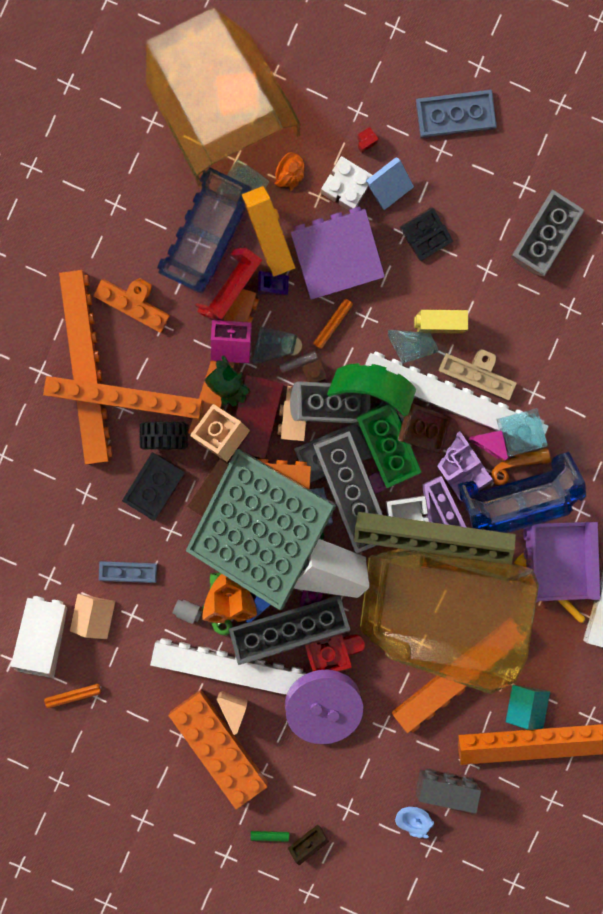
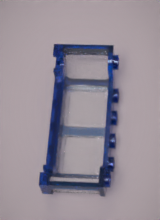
[157,167,252,295]
[458,452,586,533]

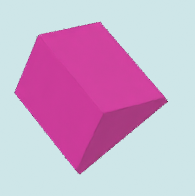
[468,430,508,461]

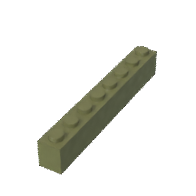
[354,512,516,565]

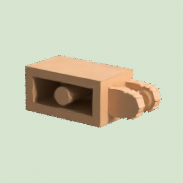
[278,386,306,441]

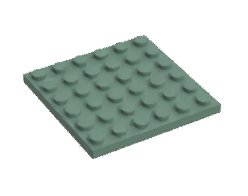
[186,449,336,610]

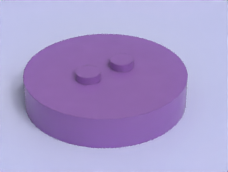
[285,670,363,744]

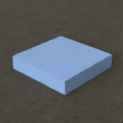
[366,157,414,210]

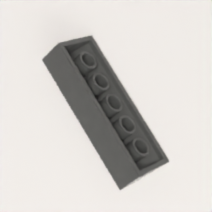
[229,595,351,665]

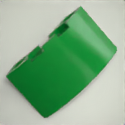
[327,363,416,417]

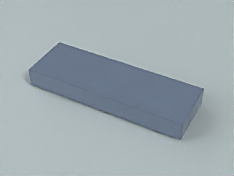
[99,561,157,583]

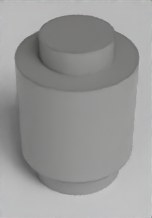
[172,599,202,624]

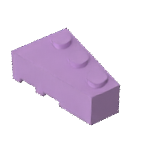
[422,476,466,527]

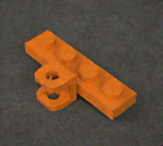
[94,278,170,333]

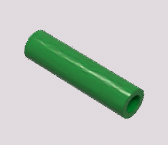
[251,831,289,842]

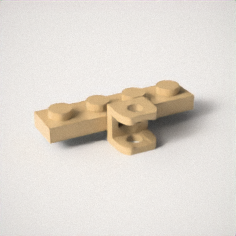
[438,349,517,400]

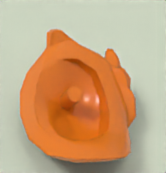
[274,152,305,191]

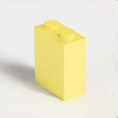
[414,310,468,333]

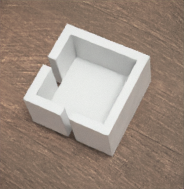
[321,156,373,211]
[385,496,429,522]

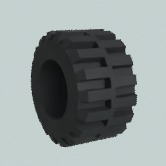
[140,422,188,450]

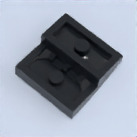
[400,207,453,261]

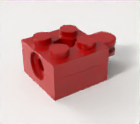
[305,634,365,671]

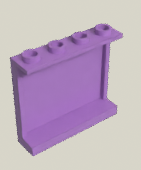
[291,206,385,299]
[523,522,600,602]

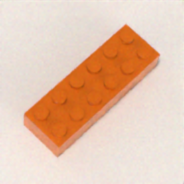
[168,689,268,809]

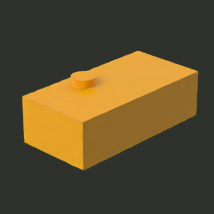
[241,186,295,277]

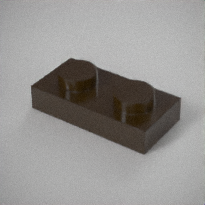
[288,825,329,865]

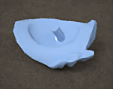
[395,807,434,838]

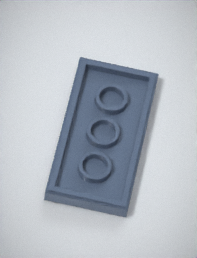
[416,90,497,138]

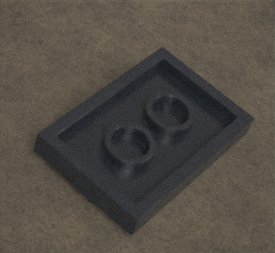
[122,452,185,521]

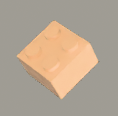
[190,404,250,462]

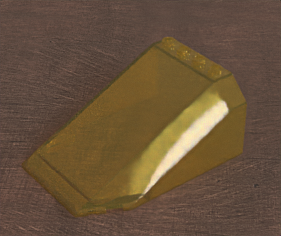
[146,7,301,187]
[360,549,539,694]

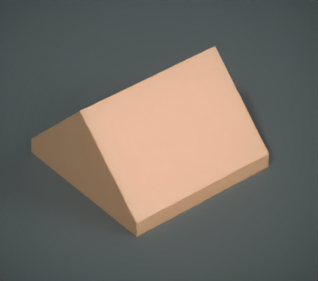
[70,593,116,639]
[217,691,248,735]

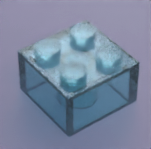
[496,408,548,456]

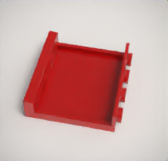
[195,248,262,320]

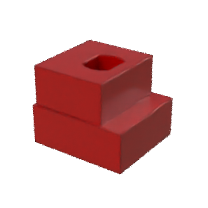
[357,127,379,153]

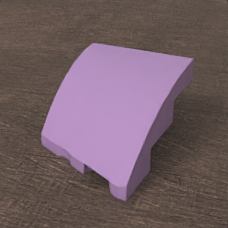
[438,431,493,502]

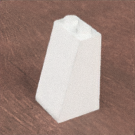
[294,539,369,598]
[11,596,67,678]

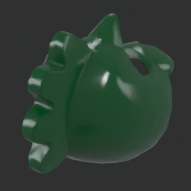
[204,355,250,406]

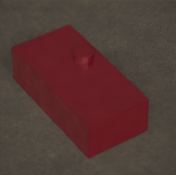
[235,375,284,459]

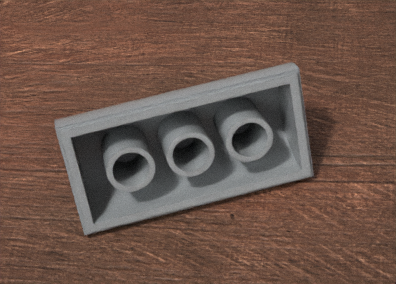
[511,190,585,276]
[290,381,370,424]

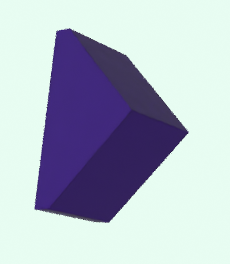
[258,271,289,295]

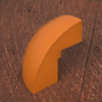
[203,574,257,623]

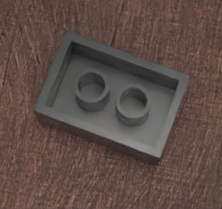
[415,768,481,814]

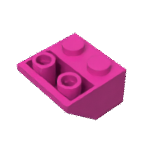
[211,320,252,364]

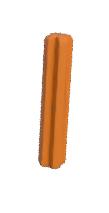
[314,299,353,349]
[44,684,101,708]

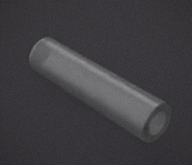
[279,351,318,373]

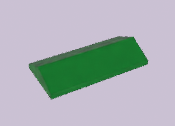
[356,403,422,488]

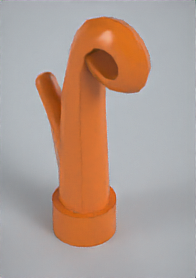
[491,448,551,486]

